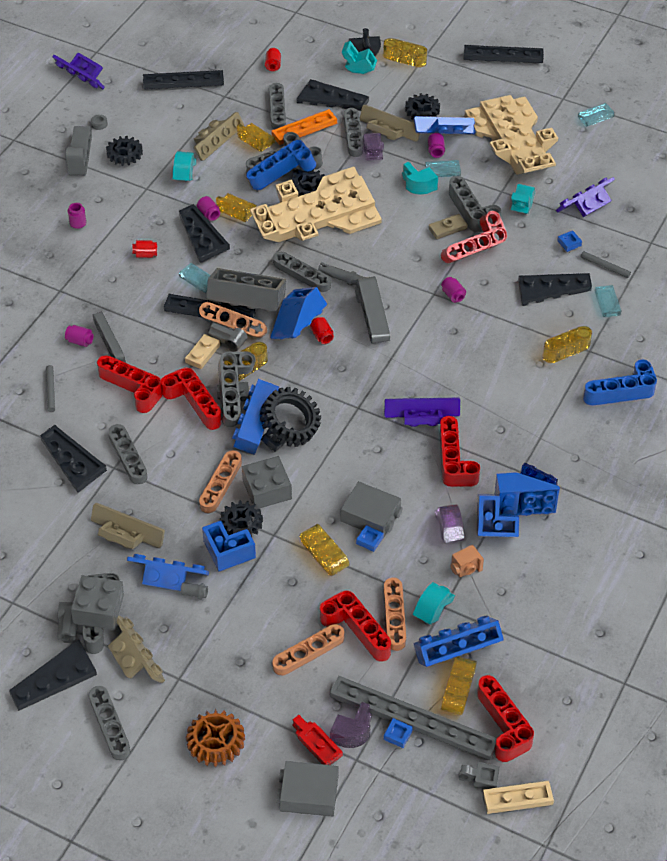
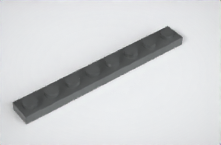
[330,676,497,761]

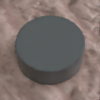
[91,115,108,130]

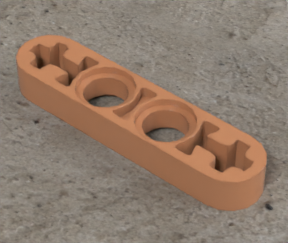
[199,302,267,338]
[199,450,242,513]
[384,577,406,651]
[272,624,344,675]

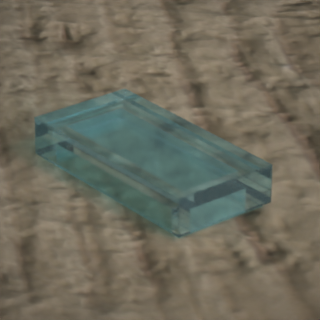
[578,103,615,127]
[425,160,461,177]
[179,263,211,293]
[595,285,622,317]

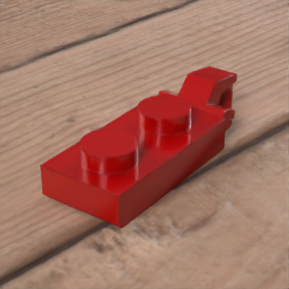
[292,715,343,765]

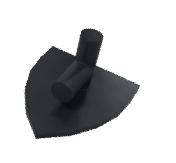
[349,28,381,56]

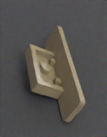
[360,105,420,141]
[194,112,244,161]
[91,503,165,549]
[108,615,165,683]

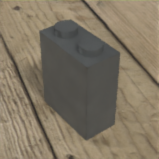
[340,481,403,538]
[276,761,339,817]

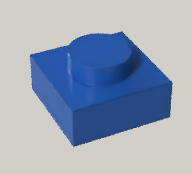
[557,230,582,252]
[356,525,384,552]
[384,718,413,748]

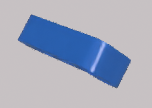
[246,140,316,190]
[583,359,657,406]

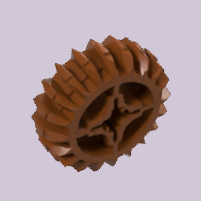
[186,709,245,767]

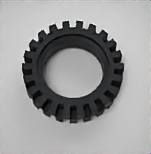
[260,387,321,447]

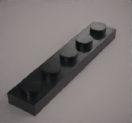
[464,45,544,64]
[143,70,224,90]
[164,294,256,326]

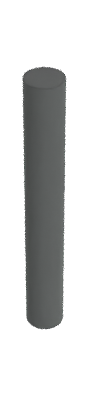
[581,251,631,278]
[46,365,55,412]

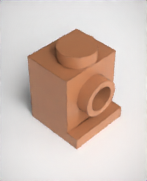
[450,545,484,577]

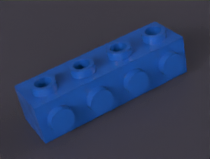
[232,379,280,455]
[413,616,504,667]

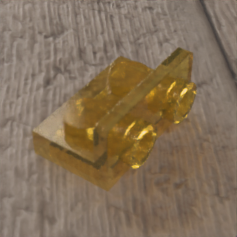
[237,123,275,152]
[216,193,257,222]

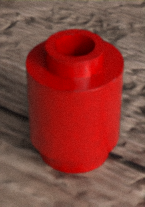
[265,48,281,71]
[132,240,157,258]
[310,317,334,344]

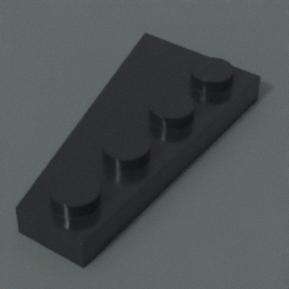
[297,79,369,111]
[179,204,230,263]
[518,273,592,306]
[40,425,107,493]
[9,639,97,711]

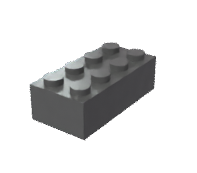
[206,268,286,312]

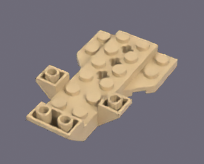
[465,95,558,175]
[250,167,382,242]

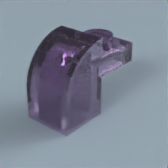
[363,133,384,161]
[435,504,464,543]
[330,702,372,748]

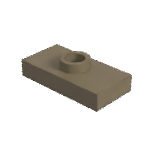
[429,214,468,239]

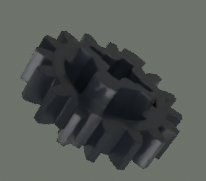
[405,93,440,120]
[106,136,143,166]
[291,169,325,197]
[220,500,263,537]

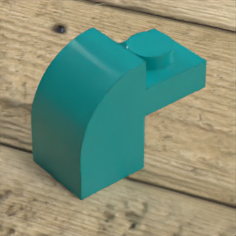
[341,41,377,74]
[173,151,197,181]
[402,162,438,195]
[511,184,536,214]
[412,582,455,624]

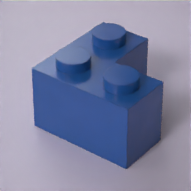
[477,494,519,537]
[202,521,256,572]

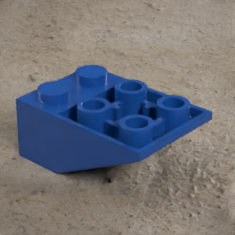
[270,287,327,340]
[494,472,560,516]

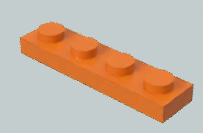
[272,109,337,145]

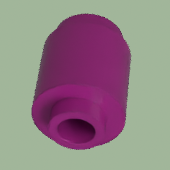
[427,133,445,158]
[197,196,220,221]
[67,203,87,229]
[441,277,466,303]
[65,325,94,347]

